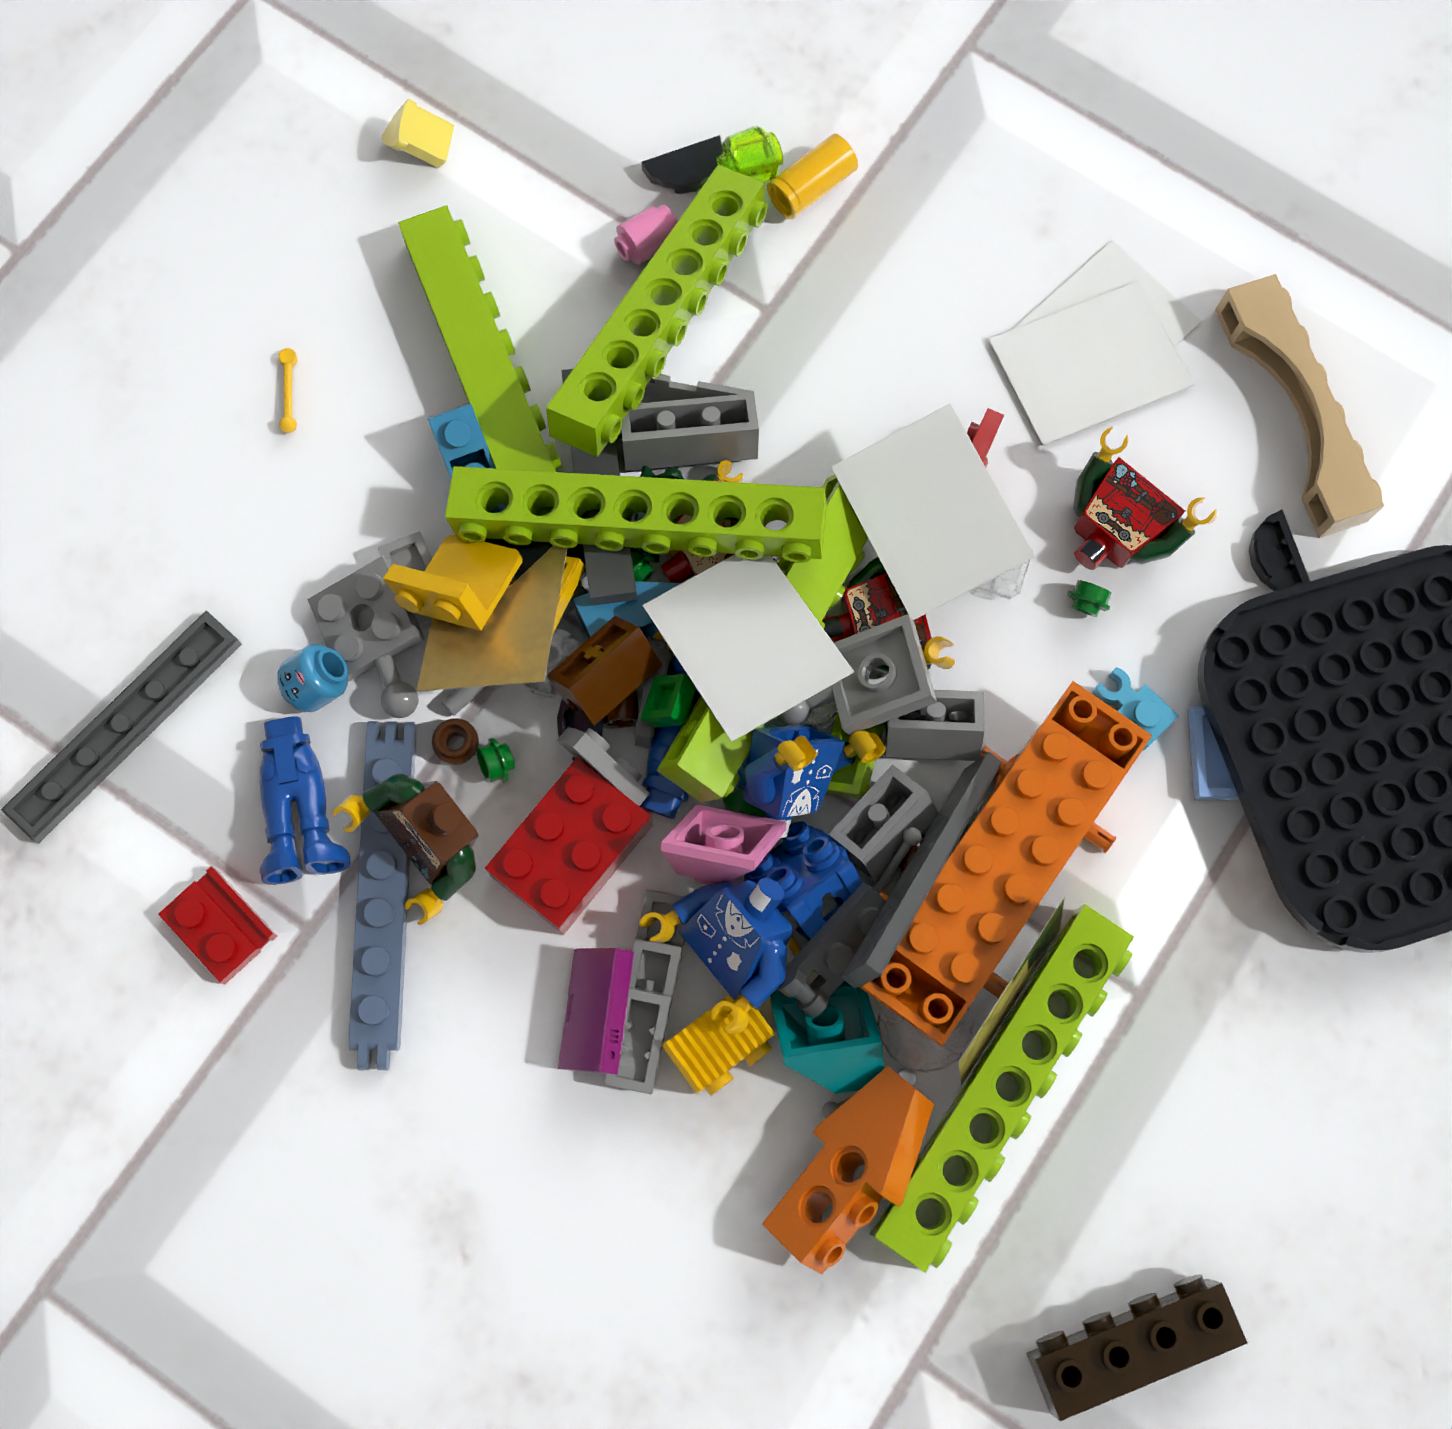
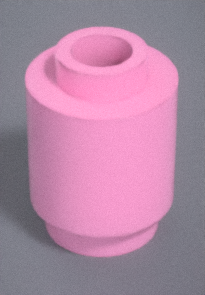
[614,205,677,265]

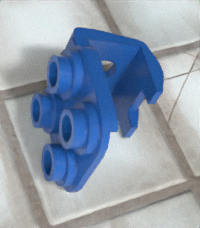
[744,821,862,942]

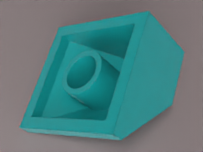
[770,981,884,1094]

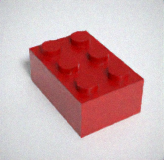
[484,757,653,935]

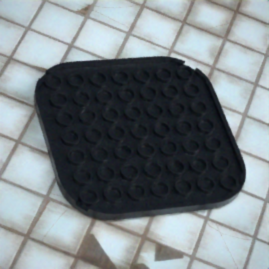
[1198,545,1452,953]

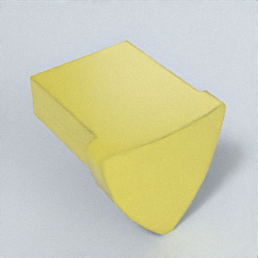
[382,99,454,168]

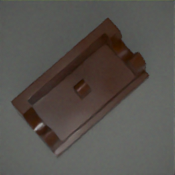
[546,616,663,726]

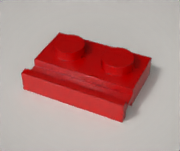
[158,866,278,984]

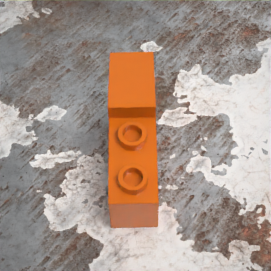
[762,1066,934,1274]

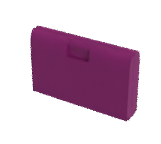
[558,948,634,1075]

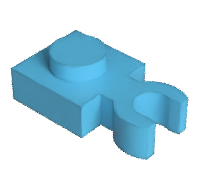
[1092,667,1179,751]

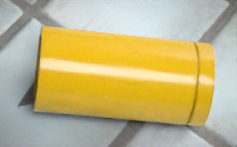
[767,134,858,220]

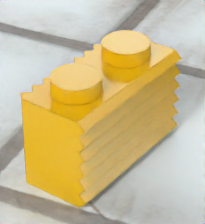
[662,995,775,1097]

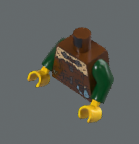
[332,774,479,925]

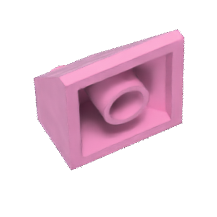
[661,804,787,884]

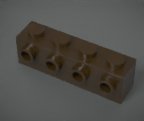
[1026,1274,1248,1421]

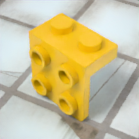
[383,534,522,631]

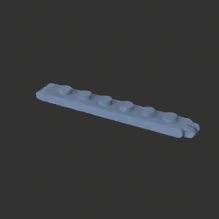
[348,721,416,1070]

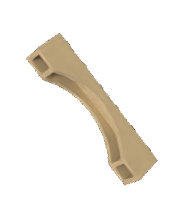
[1215,274,1384,538]

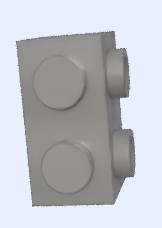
[886,690,984,761]
[829,764,939,883]

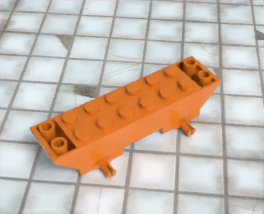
[860,681,1152,1047]

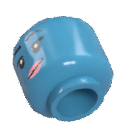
[277,644,348,712]

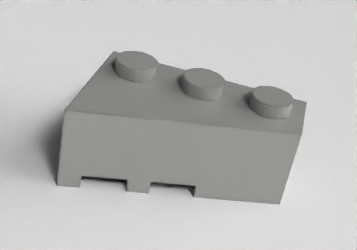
[621,374,759,471]

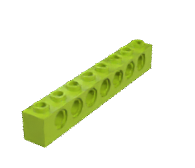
[546,165,767,457]
[445,466,827,563]
[870,904,1134,1273]

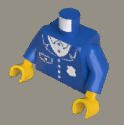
[743,725,886,838]
[639,878,793,1034]

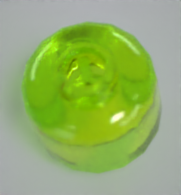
[717,126,784,184]

